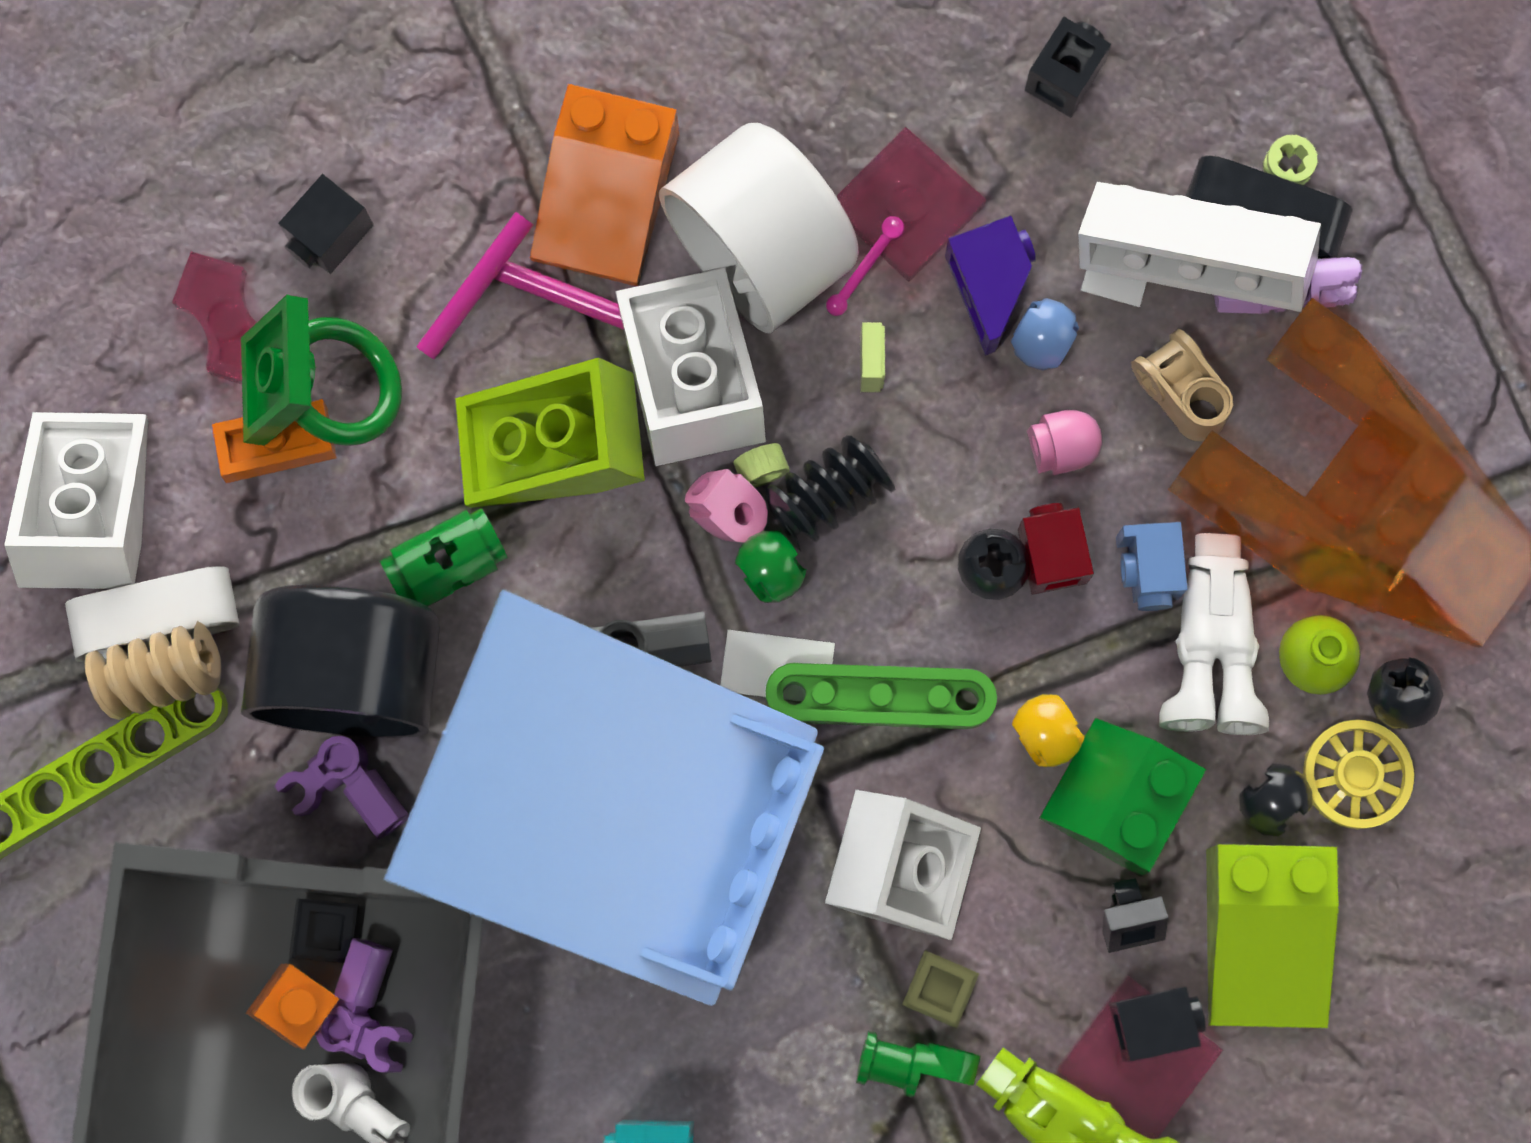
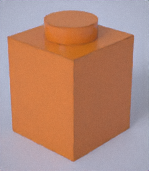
[246,964,339,1050]

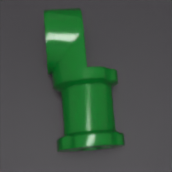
[856,1031,981,1098]

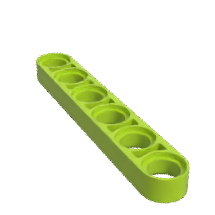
[0,688,228,860]

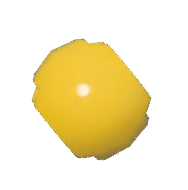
[1012,694,1085,767]

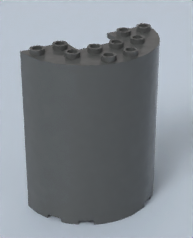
[72,842,483,1143]

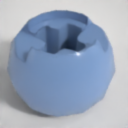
[1011,298,1079,371]

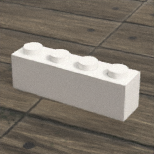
[1078,182,1321,312]

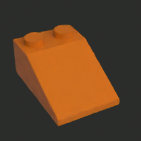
[530,84,679,286]

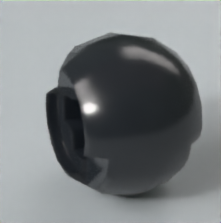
[958,528,1030,600]
[1367,657,1443,729]
[1239,763,1313,837]

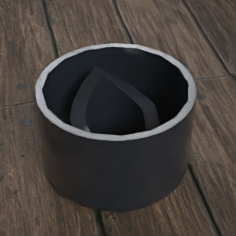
[241,585,440,738]

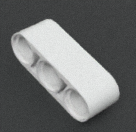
[65,566,239,662]

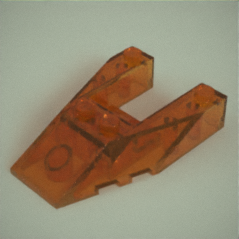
[1168,298,1531,648]

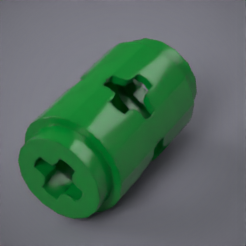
[379,508,508,607]

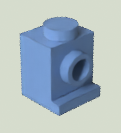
[1116,522,1188,611]

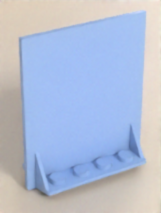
[384,590,824,1006]

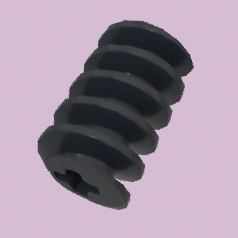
[765,435,896,551]

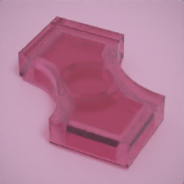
[172,252,257,385]

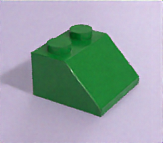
[1039,718,1207,876]

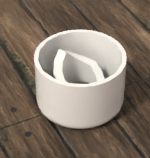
[659,123,859,333]

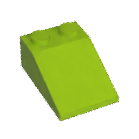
[455,357,645,508]
[1206,844,1338,1028]

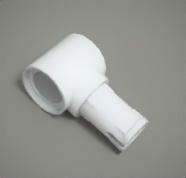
[292,1063,410,1143]

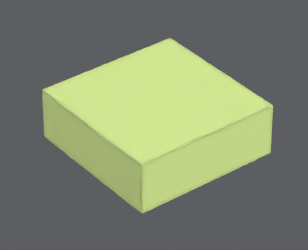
[860,322,885,392]

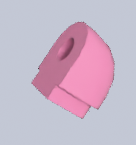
[1027,410,1102,475]
[685,469,768,543]

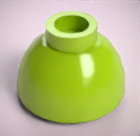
[1279,615,1360,695]

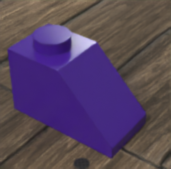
[945,216,1036,356]

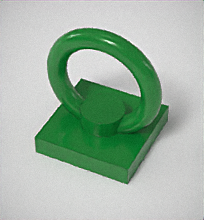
[241,295,402,446]

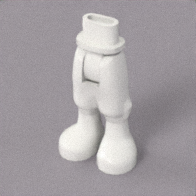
[1159,533,1269,735]

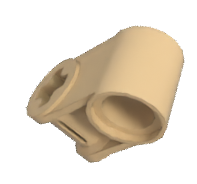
[1131,329,1233,442]

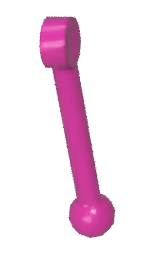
[826,216,905,316]

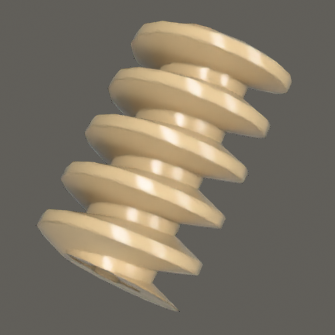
[85,621,221,720]

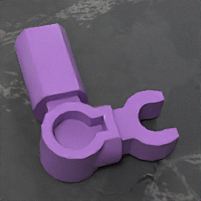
[274,736,410,839]
[316,938,413,1072]

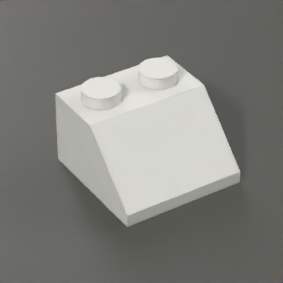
[825,790,981,940]

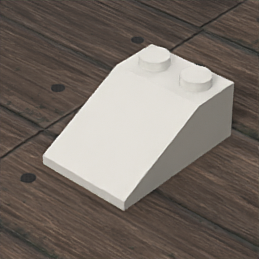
[616,268,766,466]
[4,412,148,589]

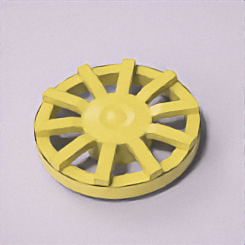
[1303,720,1414,829]

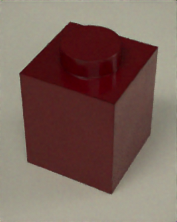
[1017,503,1094,595]

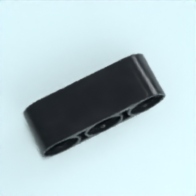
[1186,156,1353,259]

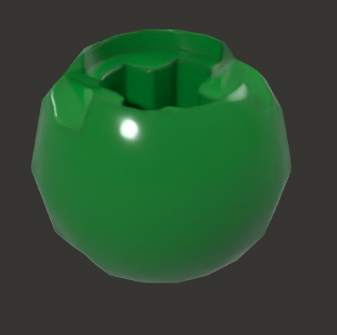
[735,531,807,603]

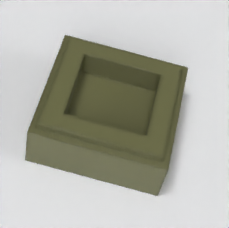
[902,950,979,1028]

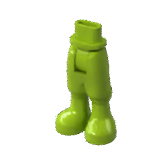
[976,1047,1179,1143]

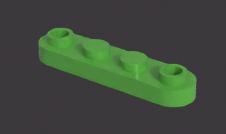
[765,663,997,729]

